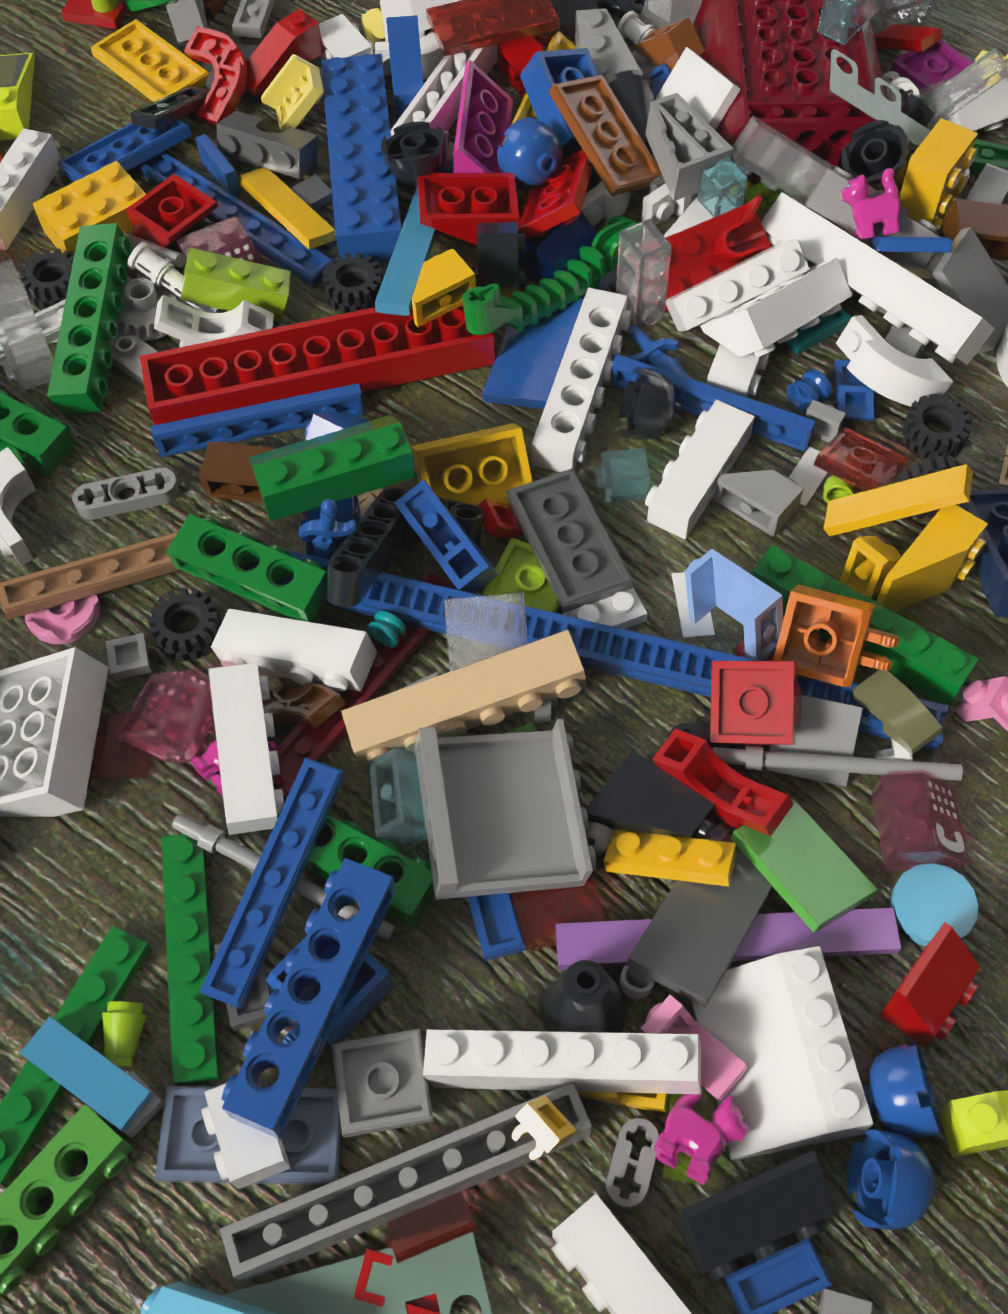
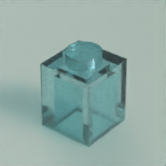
[697,157,748,217]
[595,448,650,502]

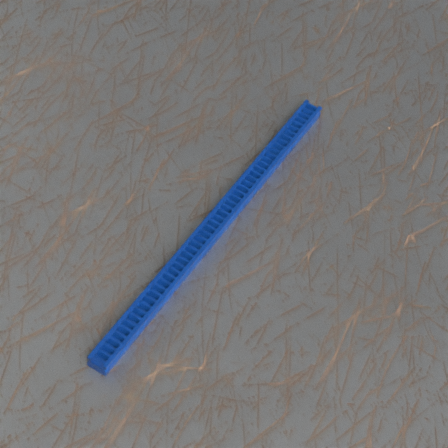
[211,545,948,751]

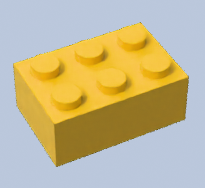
[899,118,978,236]
[32,161,146,256]

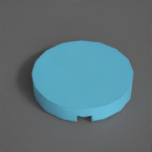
[890,863,979,946]

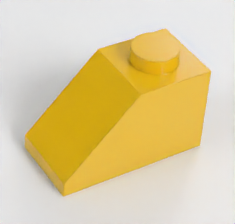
[412,248,476,327]
[840,536,902,600]

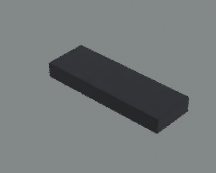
[130,86,210,130]

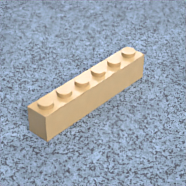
[341,630,588,767]

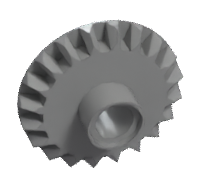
[117,272,189,341]

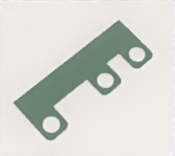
[829,49,970,179]
[222,1225,492,1314]

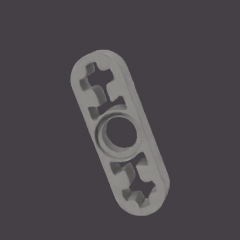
[72,468,180,520]

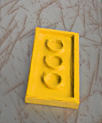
[90,19,209,102]

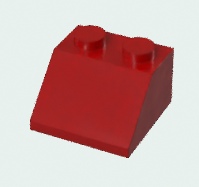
[126,174,218,247]
[879,922,980,1048]

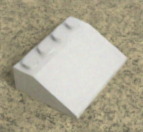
[0,647,109,817]
[691,946,873,1161]

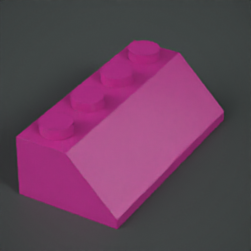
[454,60,513,173]

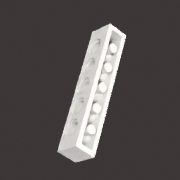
[531,287,631,472]

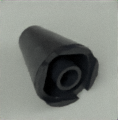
[608,70,654,158]
[842,120,910,196]
[540,960,627,1033]

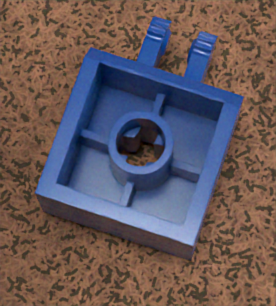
[262,937,394,1050]

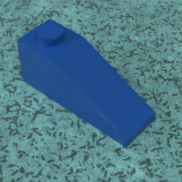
[386,15,424,120]
[394,479,499,594]

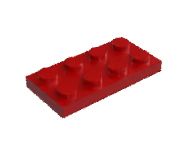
[518,149,593,240]

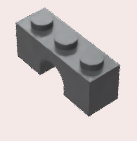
[217,111,318,179]

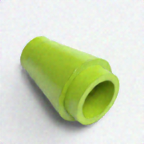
[102,1001,147,1067]

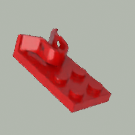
[634,195,771,314]

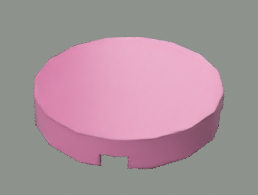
[25,594,101,645]

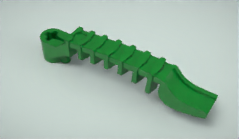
[462,219,653,335]

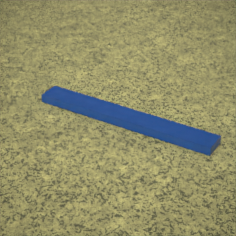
[135,151,335,288]

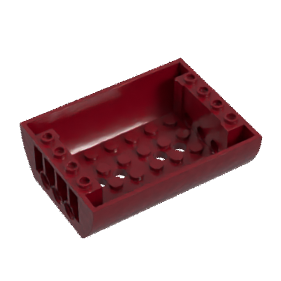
[690,0,886,184]

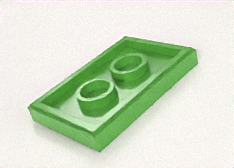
[730,798,878,933]

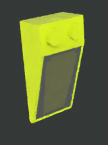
[0,52,35,141]

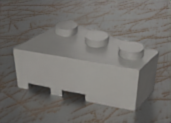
[575,8,641,84]
[645,93,734,201]

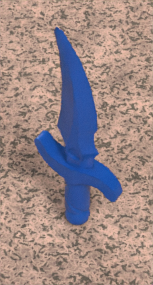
[627,325,692,379]
[299,499,356,560]

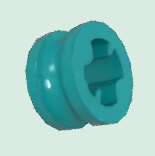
[367,610,406,647]

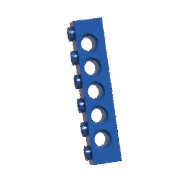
[222,858,397,1139]

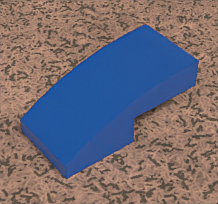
[833,360,874,421]

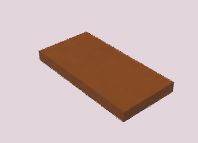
[548,75,664,196]

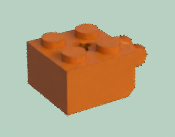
[773,584,900,687]

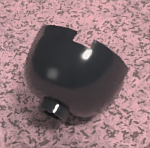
[381,121,447,185]
[619,367,681,440]

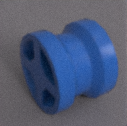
[787,369,832,414]

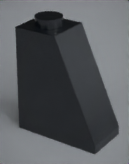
[586,750,715,839]

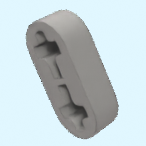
[605,1118,659,1210]

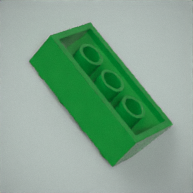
[249,415,415,522]

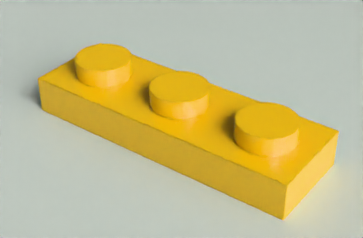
[604,829,737,887]

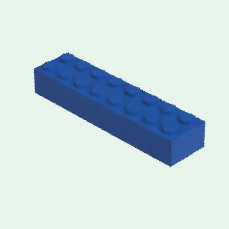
[321,54,401,262]

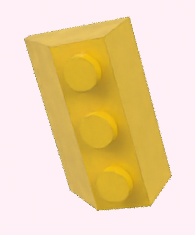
[411,423,532,506]

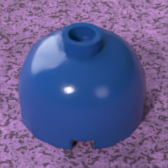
[497,117,563,187]
[862,1042,941,1138]
[846,1129,936,1230]

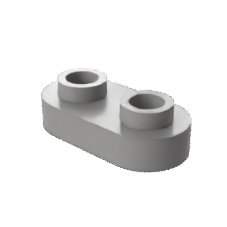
[112,335,158,386]

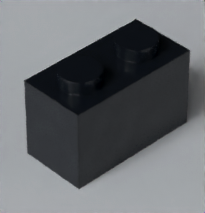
[477,222,525,299]

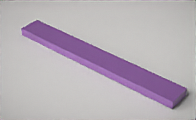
[555,908,901,970]

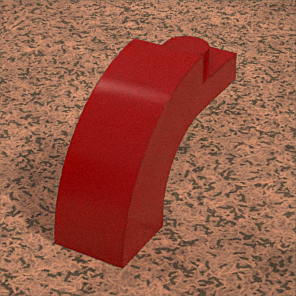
[652,728,794,837]

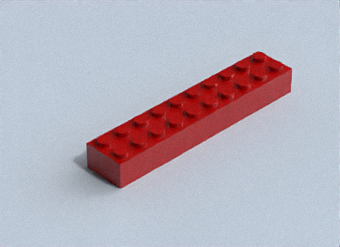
[139,286,495,425]

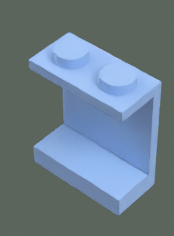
[685,549,783,661]

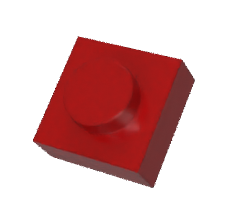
[478,498,523,540]

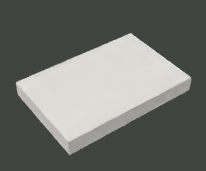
[655,47,741,130]

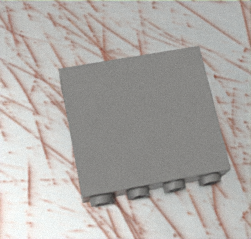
[414,719,596,900]

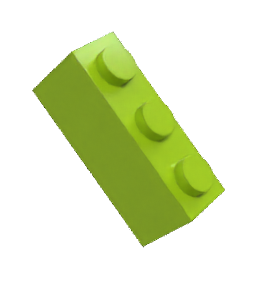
[180,247,290,322]

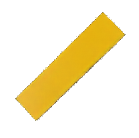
[239,167,336,250]
[823,464,973,537]

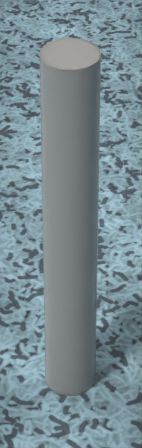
[124,233,186,267]

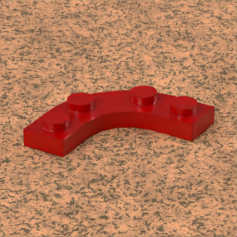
[184,26,247,126]

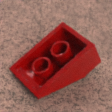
[417,173,519,245]

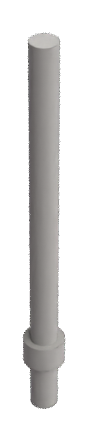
[713,745,963,781]
[172,813,396,941]

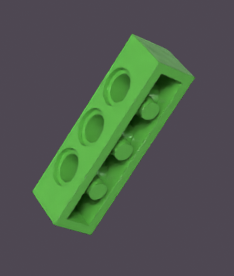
[0,1104,134,1297]

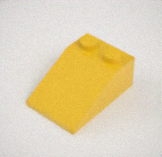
[876,505,988,612]

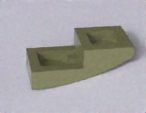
[853,670,942,755]

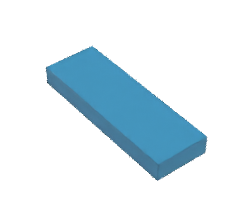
[20,1017,154,1133]

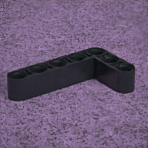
[327,487,484,607]

